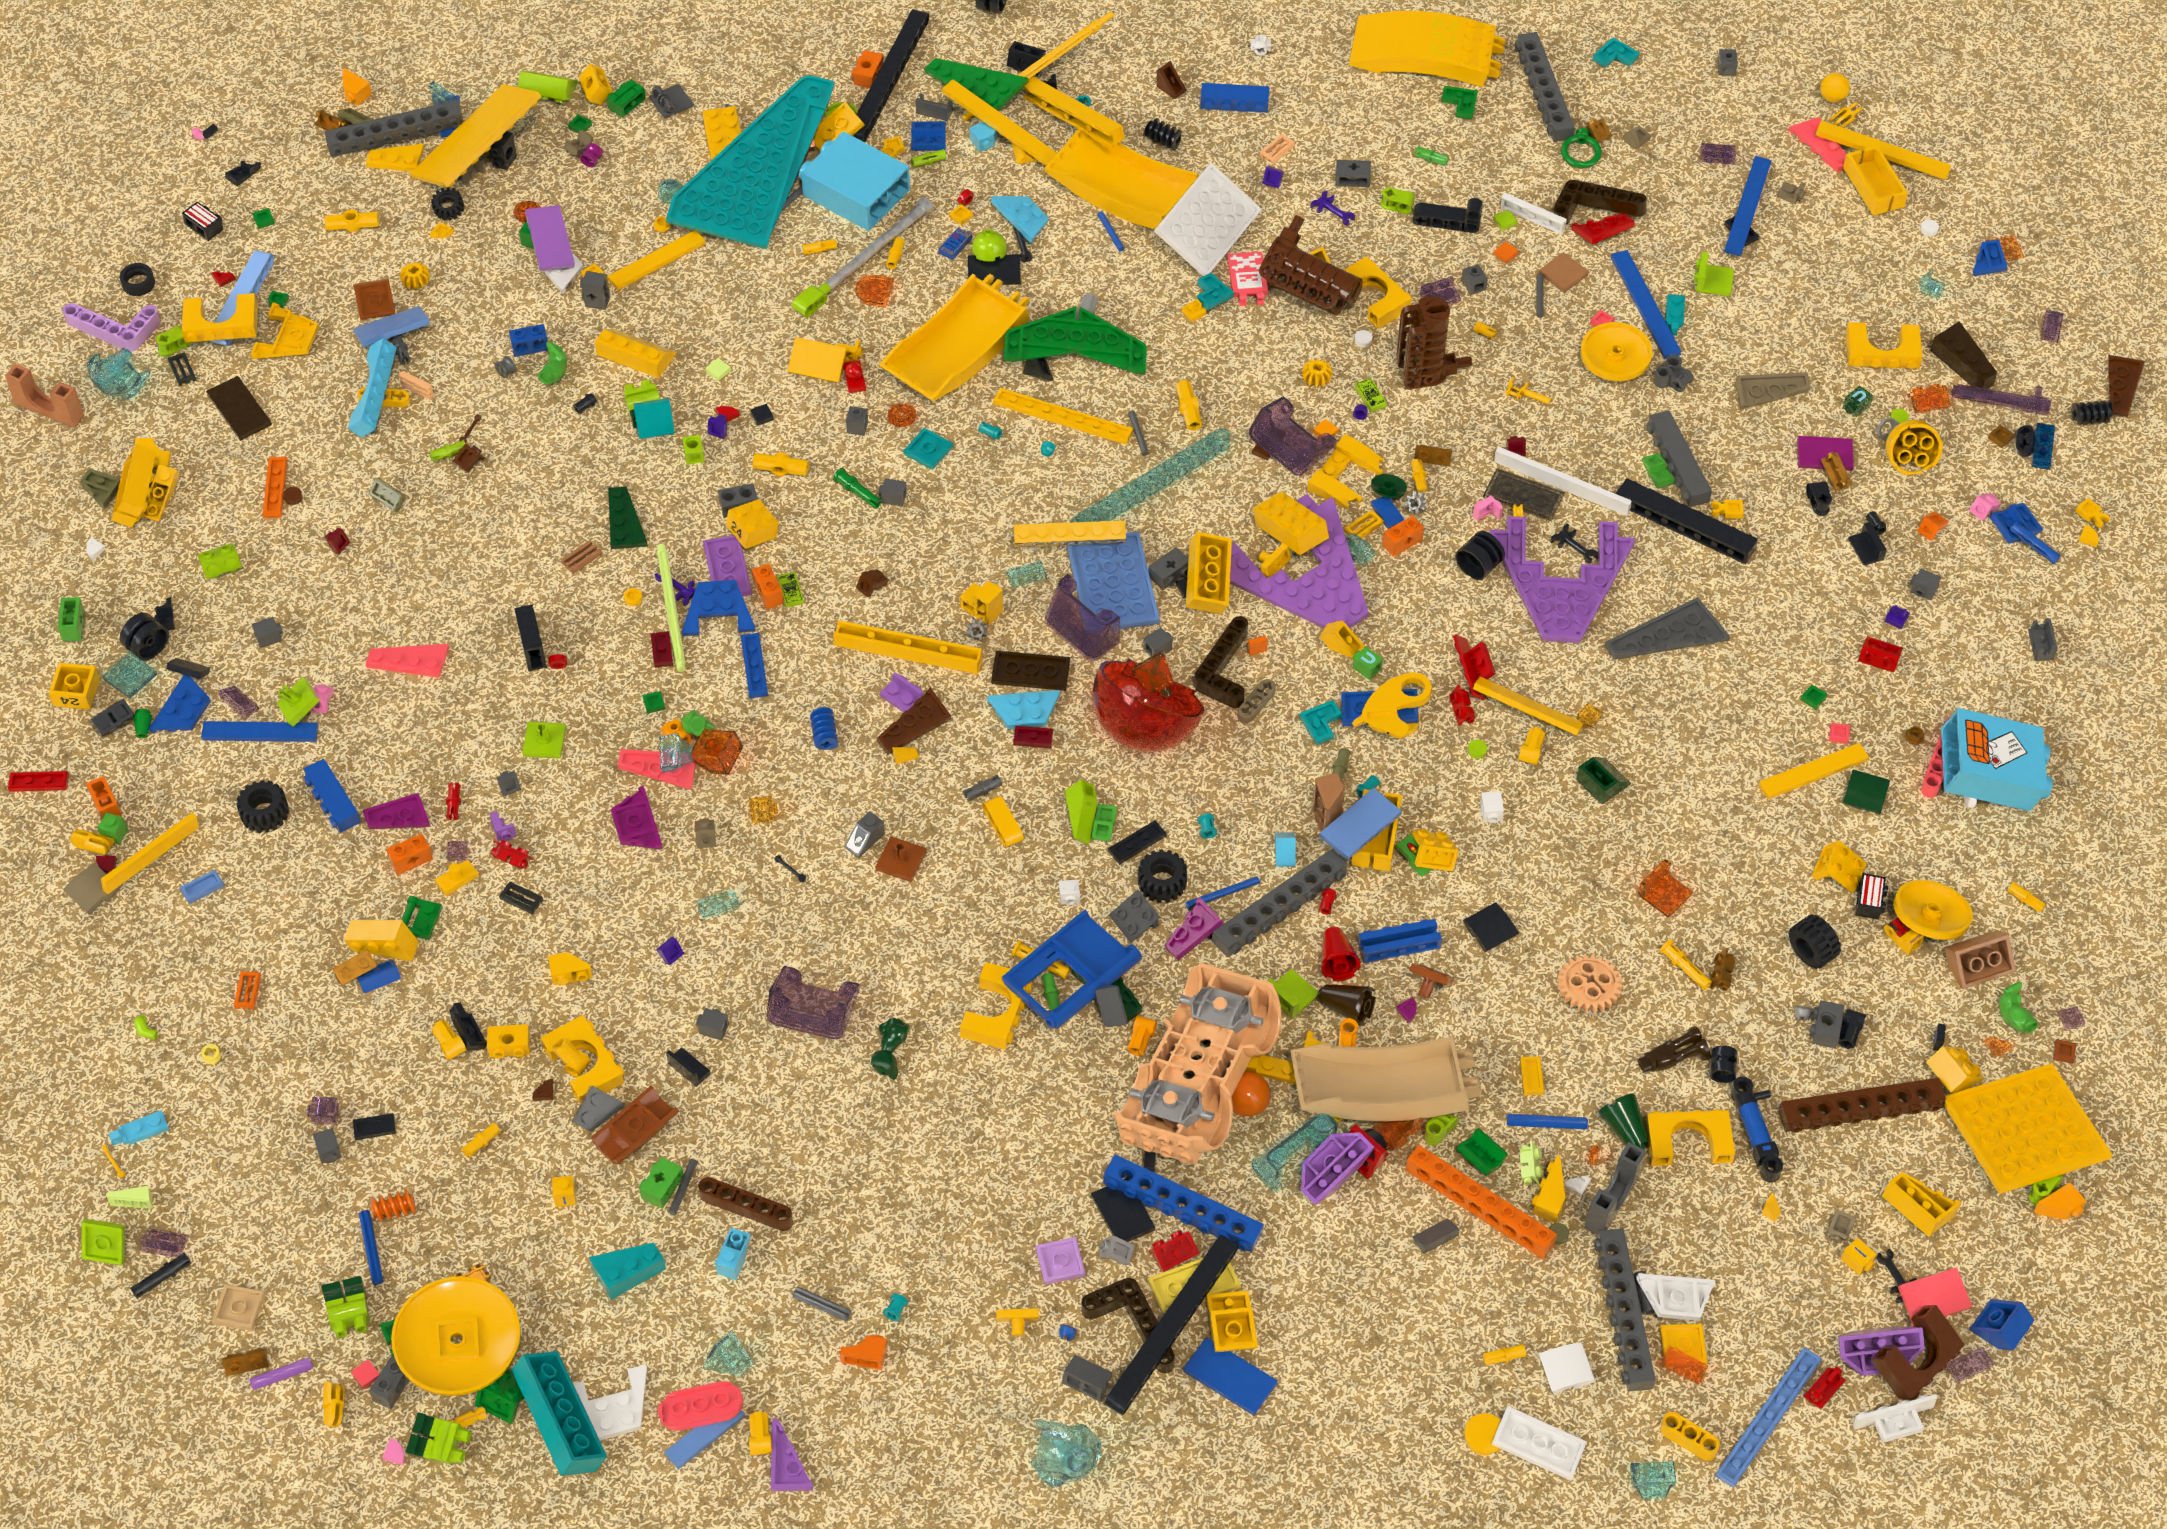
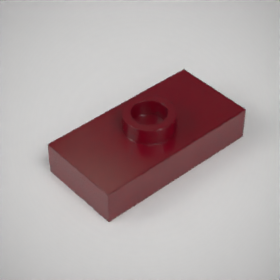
[650,631,673,668]
[1013,725,1053,748]

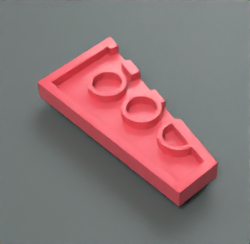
[1788,117,1846,172]
[366,644,449,678]
[618,749,697,790]

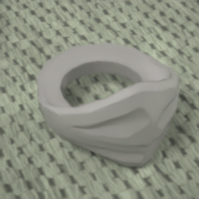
[1877,417,1899,441]

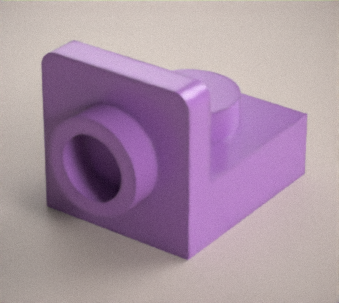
[490,811,516,842]

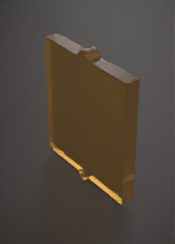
[1985,235,2024,261]

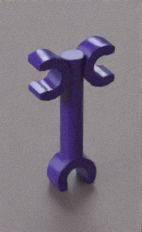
[1310,191,1355,226]
[654,573,696,606]

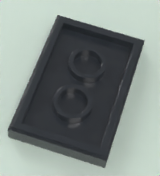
[968,254,1021,285]
[1091,1177,1155,1242]

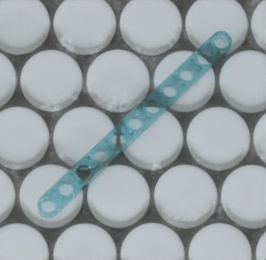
[1070,428,1230,523]

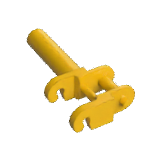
[1505,377,1551,405]

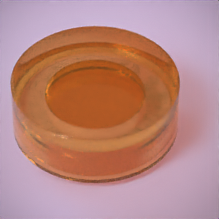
[1589,1145,1600,1166]

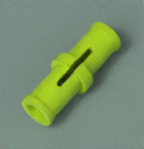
[911,149,947,168]
[429,440,466,462]

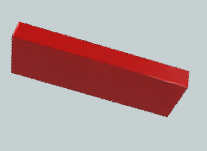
[8,771,69,792]

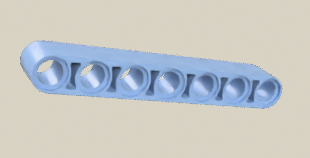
[210,250,274,346]

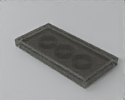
[1483,468,1565,522]

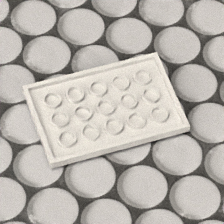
[1154,163,1262,276]

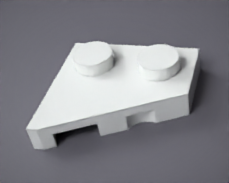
[544,254,584,294]

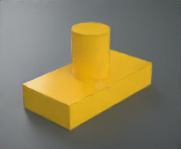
[1259,543,1292,579]
[434,860,479,896]
[996,1308,1039,1336]

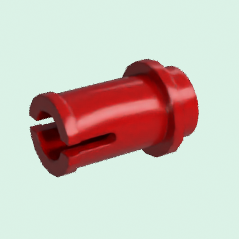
[1319,888,1337,915]

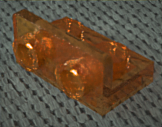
[1907,384,1951,413]

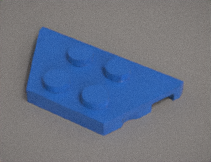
[149,674,211,733]

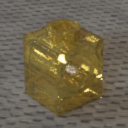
[749,795,778,825]

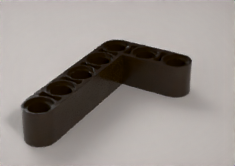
[1553,180,1647,225]
[1194,616,1248,708]
[1081,1278,1175,1374]

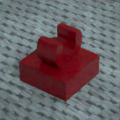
[1506,436,1526,456]
[325,528,350,554]

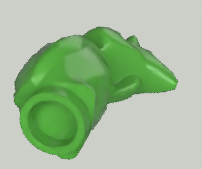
[537,342,567,384]
[681,710,715,736]
[1999,982,2039,1033]

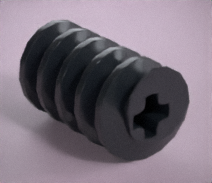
[1144,118,1182,151]
[2071,400,2113,425]

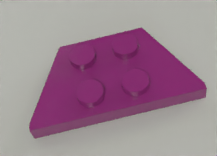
[610,785,663,850]

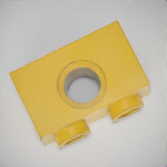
[578,63,613,105]
[487,1024,530,1059]

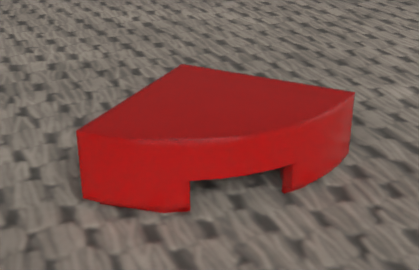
[211,271,236,287]
[715,406,740,422]

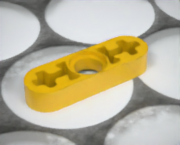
[357,387,410,408]

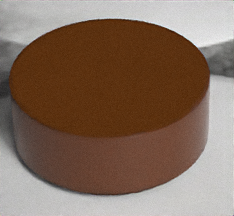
[283,487,303,505]

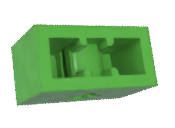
[58,597,85,641]
[639,1157,684,1209]

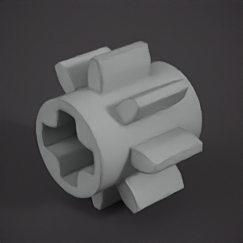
[1405,491,1429,514]
[966,617,988,640]

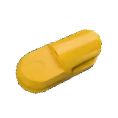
[1829,102,1862,128]
[70,829,115,856]
[323,1381,345,1428]

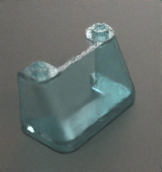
[1251,1113,1338,1194]

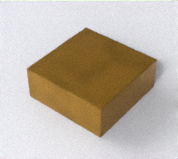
[1988,424,2014,448]

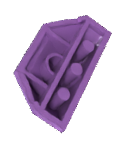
[1301,1132,1375,1205]
[1838,1326,1925,1376]

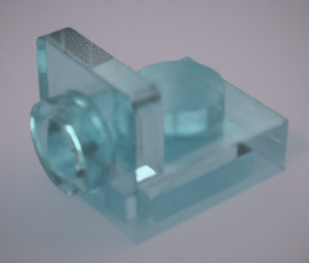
[1920,270,1945,300]

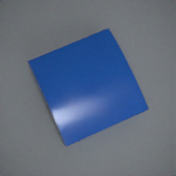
[911,121,946,151]
[1990,503,2043,544]

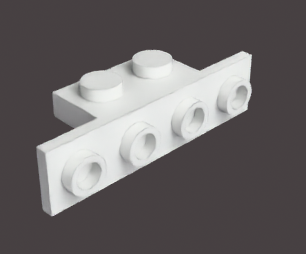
[1853,1394,1937,1443]

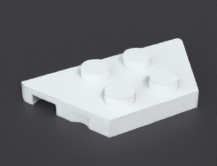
[1636,1273,1715,1321]

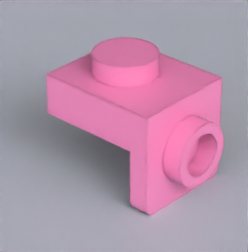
[1969,493,2002,520]
[1473,496,1503,521]
[310,684,334,713]

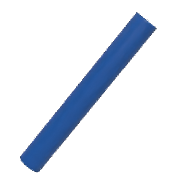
[1097,211,1125,252]

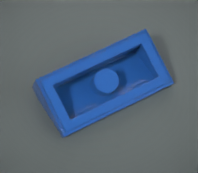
[357,959,401,993]

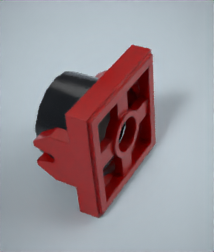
[1349,1124,1389,1179]

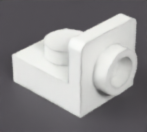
[1059,880,1080,906]

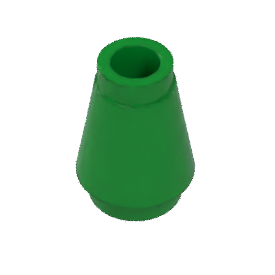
[133,709,152,738]

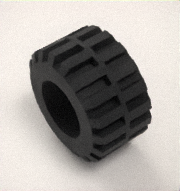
[236,780,289,833]
[1138,849,1187,903]
[1788,914,1841,969]

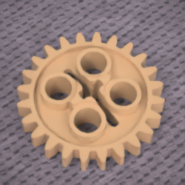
[1557,954,1623,1014]

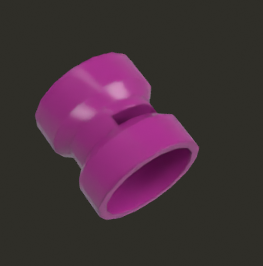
[580,143,603,168]

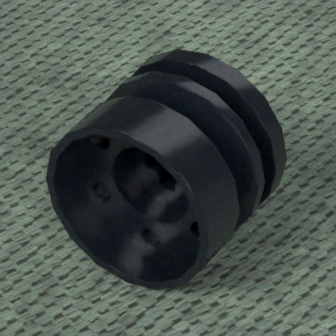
[1455,530,1505,580]

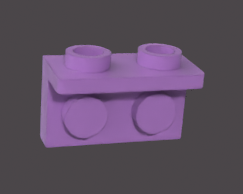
[880,672,923,713]

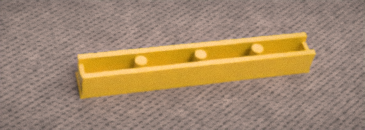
[1023,77,1125,147]
[833,620,983,674]

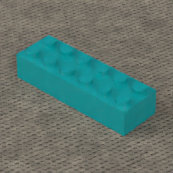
[511,1351,607,1476]

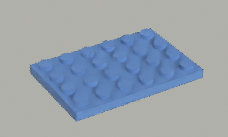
[1066,532,1160,634]

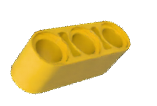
[982,796,1024,848]
[1660,1412,1720,1461]

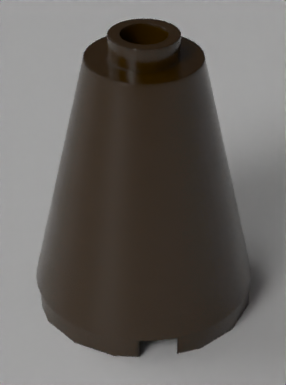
[1318,984,1376,1026]

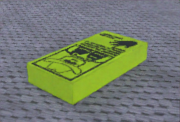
[1355,378,1387,413]
[777,571,804,608]

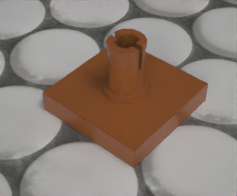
[353,278,395,320]
[875,836,927,882]
[1409,963,1454,999]

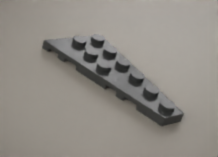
[1604,597,1730,659]

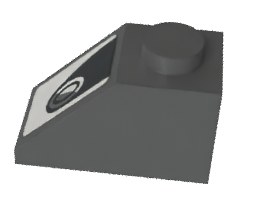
[844,811,885,858]

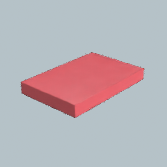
[1898,1267,1972,1326]

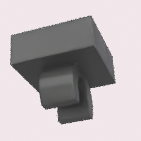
[496,771,521,796]

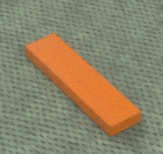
[263,457,288,518]

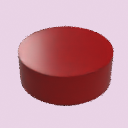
[957,189,974,206]
[548,654,567,669]

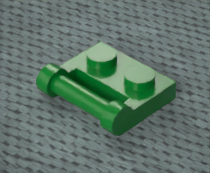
[401,896,443,940]

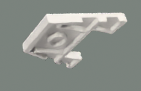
[574,1364,647,1440]

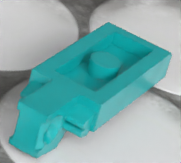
[1666,294,1685,336]

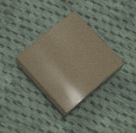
[63,863,120,915]

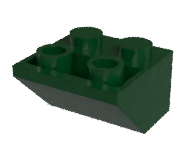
[1576,757,1631,804]

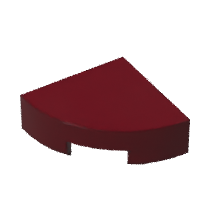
[96,856,117,874]

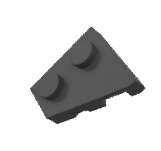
[572,1086,625,1132]

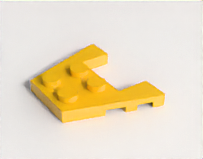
[251,303,319,359]

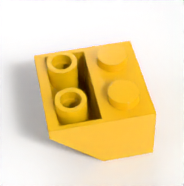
[1926,1046,1985,1093]

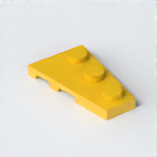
[366,144,425,172]

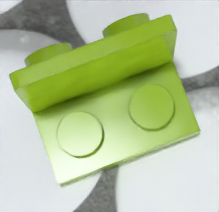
[1267,969,1319,1019]

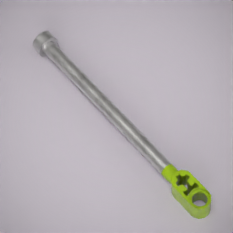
[792,197,934,318]

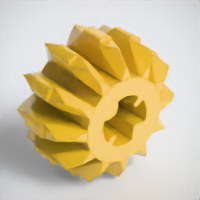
[400,261,430,290]
[1302,358,1333,388]

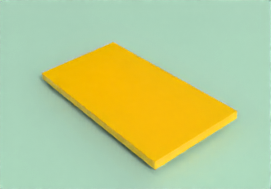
[409,84,542,187]

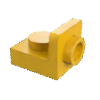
[836,339,863,362]

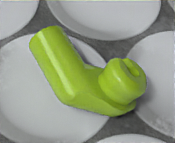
[133,1015,158,1040]

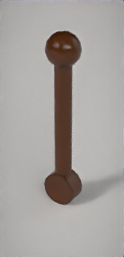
[459,414,482,443]

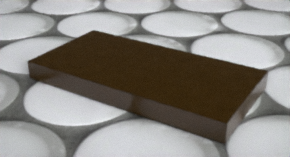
[206,376,272,441]
[991,650,1071,691]

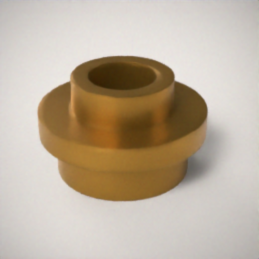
[1905,726,1925,745]

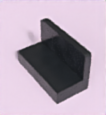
[1848,522,1887,566]
[666,1047,711,1087]

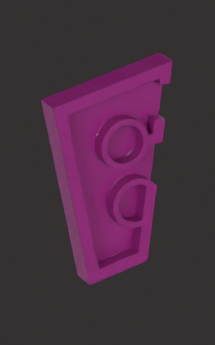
[363,792,430,829]

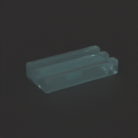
[1006,561,1047,588]
[696,889,740,919]

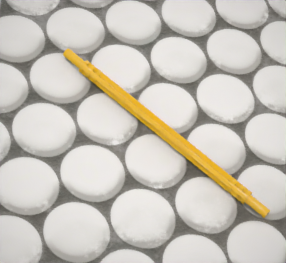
[962,11,1114,121]

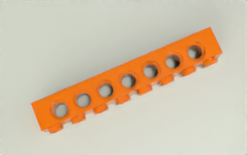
[1406,1145,1557,1259]

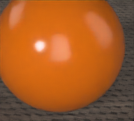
[1232,1071,1271,1116]

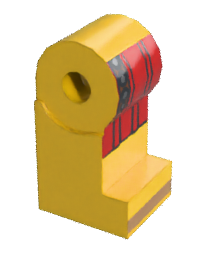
[1884,917,1924,955]

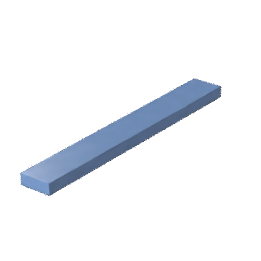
[1715,1347,1823,1488]

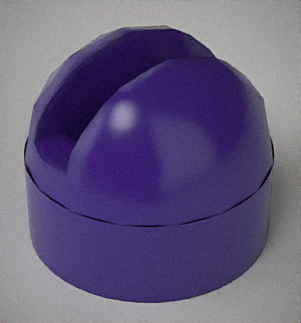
[1353,404,1368,420]

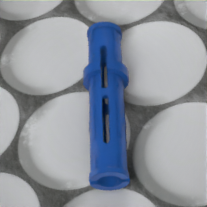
[2009,521,2061,565]

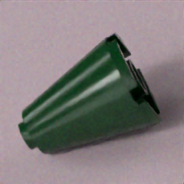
[1598,1093,1649,1150]

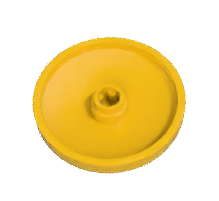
[1580,322,1653,381]
[1893,880,1973,940]

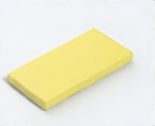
[1147,1258,1241,1315]

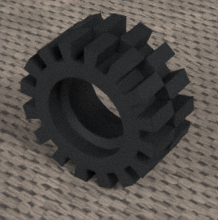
[431,187,464,221]

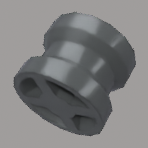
[494,356,517,378]

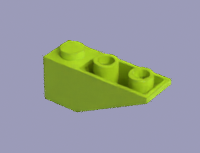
[1065,780,1097,844]

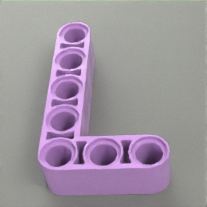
[63,303,161,352]

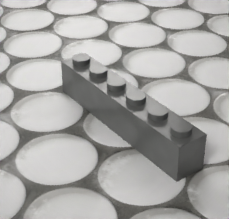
[1646,410,1712,507]

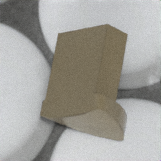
[1623,126,1651,150]

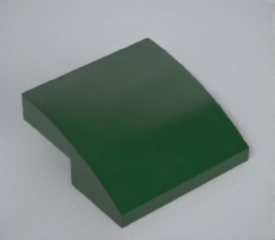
[1843,769,1890,815]

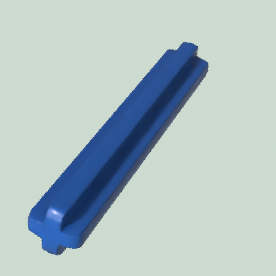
[1507,1114,1588,1129]
[359,1210,384,1285]

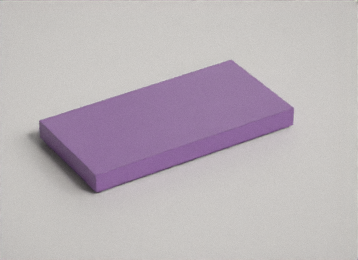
[525,205,575,271]
[703,535,752,597]

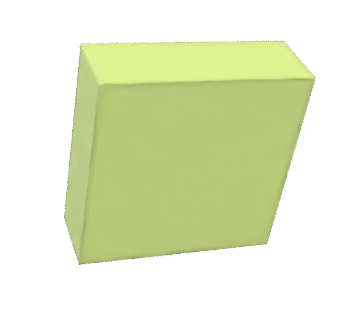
[705,358,731,381]

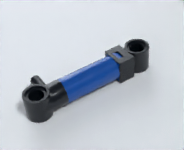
[1730,1076,1783,1183]

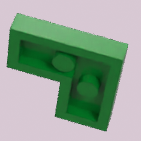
[1441,86,1478,119]

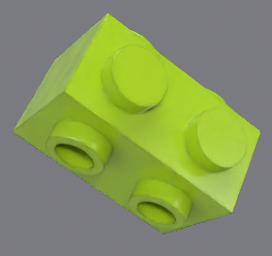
[197,543,242,579]

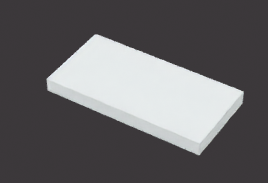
[1491,1406,1587,1481]

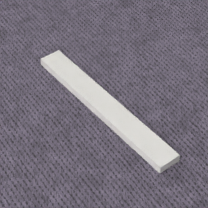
[1494,447,1632,516]

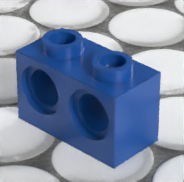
[509,324,548,357]

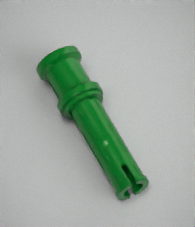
[833,467,882,509]

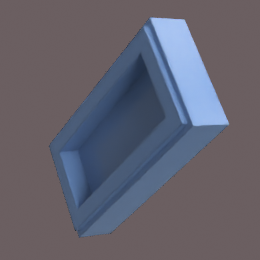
[179,870,225,904]

